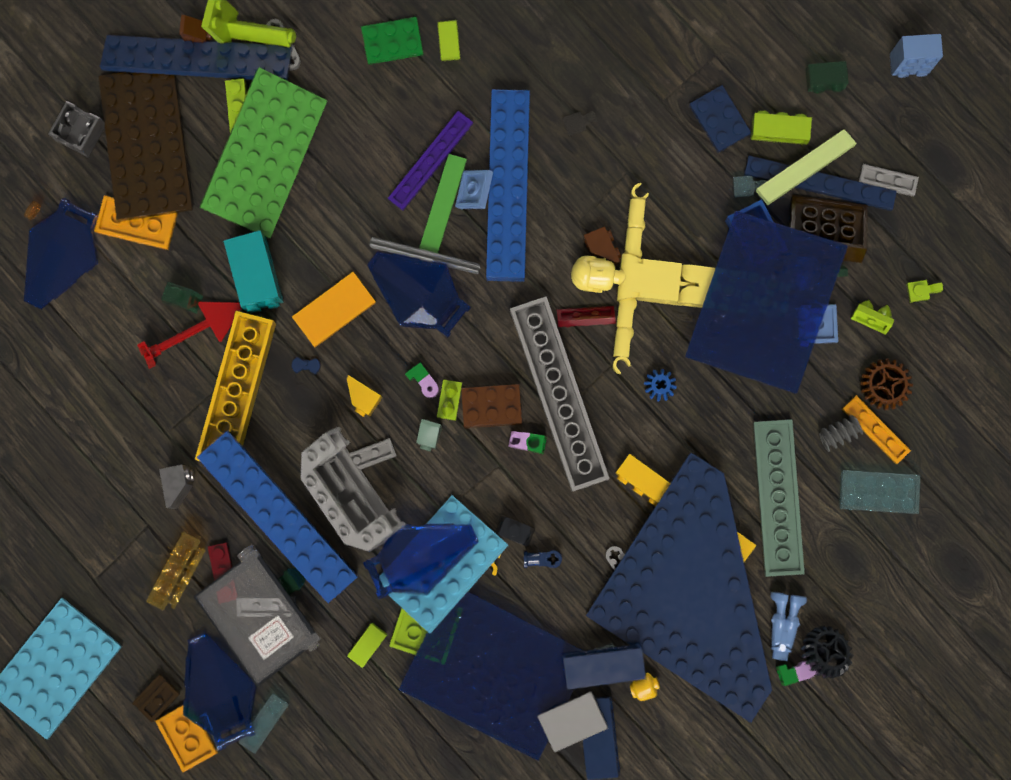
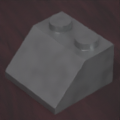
[159,465,195,509]

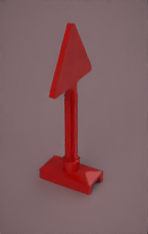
[137,302,243,369]

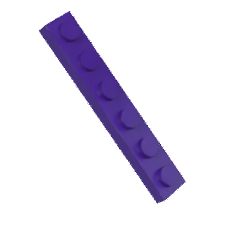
[388,111,473,211]

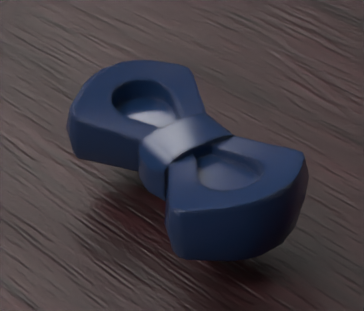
[292,357,321,374]

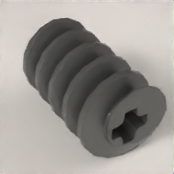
[819,415,863,452]

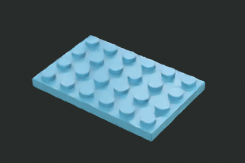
[375,496,508,633]
[0,598,122,740]

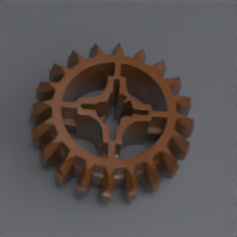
[860,358,913,410]

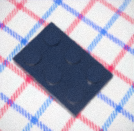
[689,85,751,153]

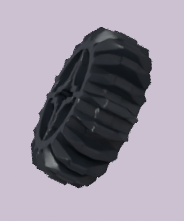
[801,626,854,679]

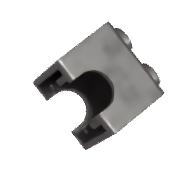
[48,101,105,157]

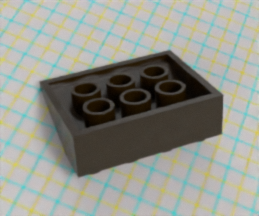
[786,195,867,263]

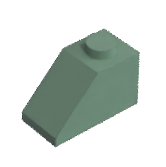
[416,419,442,452]

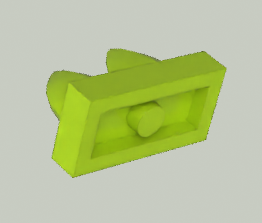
[851,300,894,335]
[437,380,462,421]

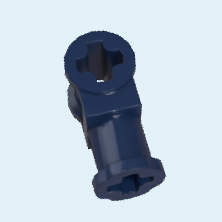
[524,550,562,568]

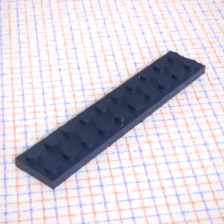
[100,35,293,81]

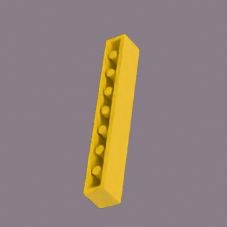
[615,454,756,562]

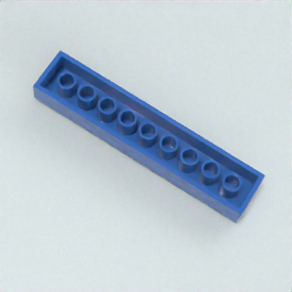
[486,90,530,282]
[197,431,357,603]

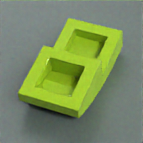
[347,623,388,668]

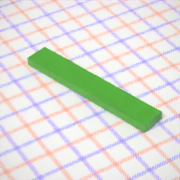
[415,154,467,267]

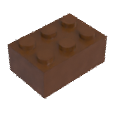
[461,384,522,429]

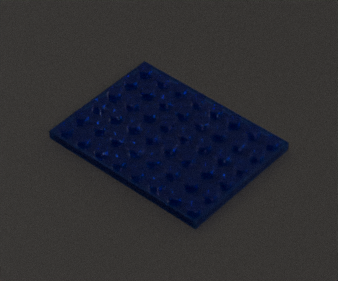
[685,211,848,394]
[398,592,583,761]

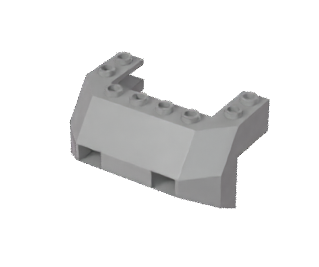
[301,427,406,551]

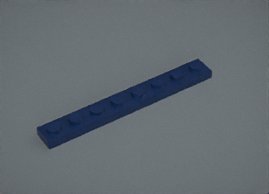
[744,156,897,211]

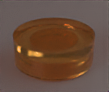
[24,201,41,220]

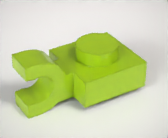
[907,280,943,303]

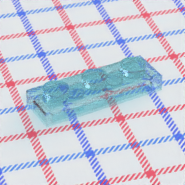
[239,693,289,754]

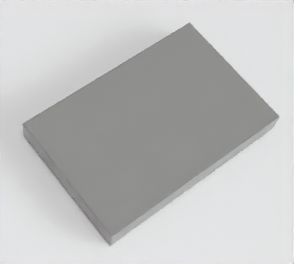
[538,691,608,752]

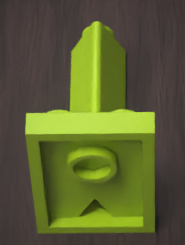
[201,0,296,47]

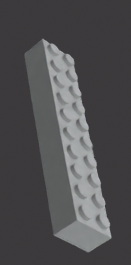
[510,296,609,492]

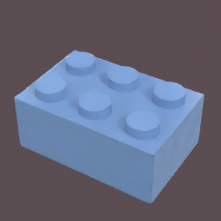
[890,34,943,78]

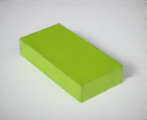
[438,21,460,61]

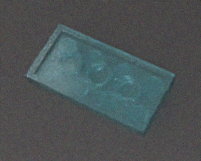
[840,470,920,514]

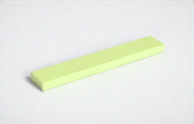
[756,129,856,205]

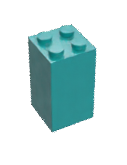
[224,230,284,314]

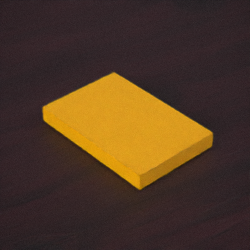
[155,701,218,772]

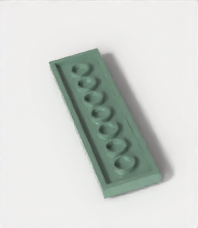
[753,420,805,577]

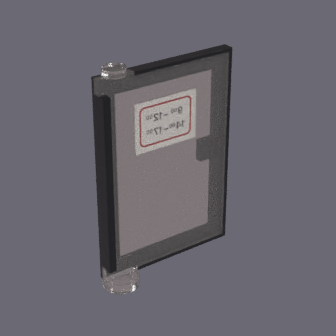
[194,545,321,687]

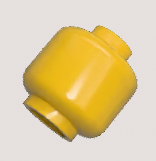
[630,673,660,701]

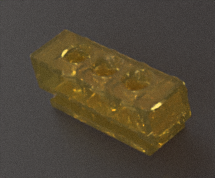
[146,531,206,611]

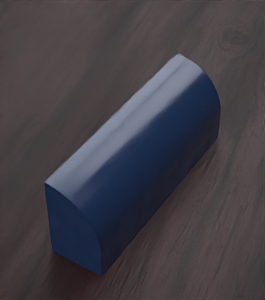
[562,644,646,689]
[583,696,621,780]

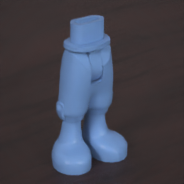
[770,592,807,661]

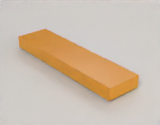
[842,395,911,464]

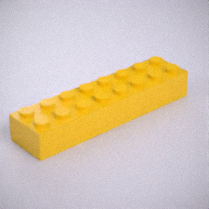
[195,311,276,461]

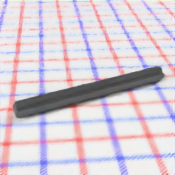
[369,237,480,274]

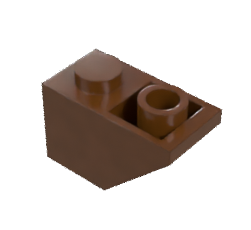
[583,226,621,266]

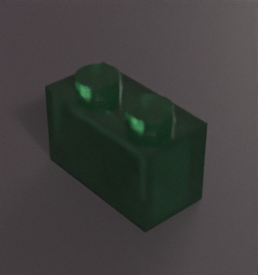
[806,61,849,94]

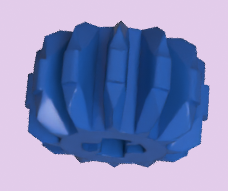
[644,369,677,402]

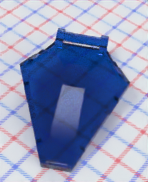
[24,198,98,310]
[367,251,471,338]
[363,523,478,599]
[183,633,256,751]

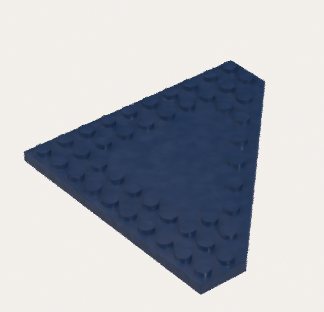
[586,452,772,723]

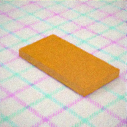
[94,195,178,250]
[292,272,376,348]

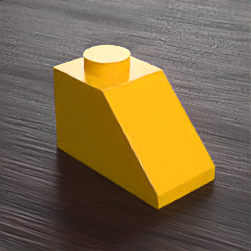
[347,375,382,417]

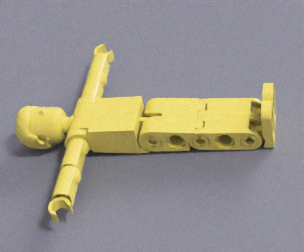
[571,183,791,374]

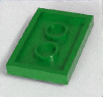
[361,17,423,65]

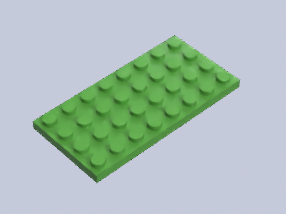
[199,67,327,239]

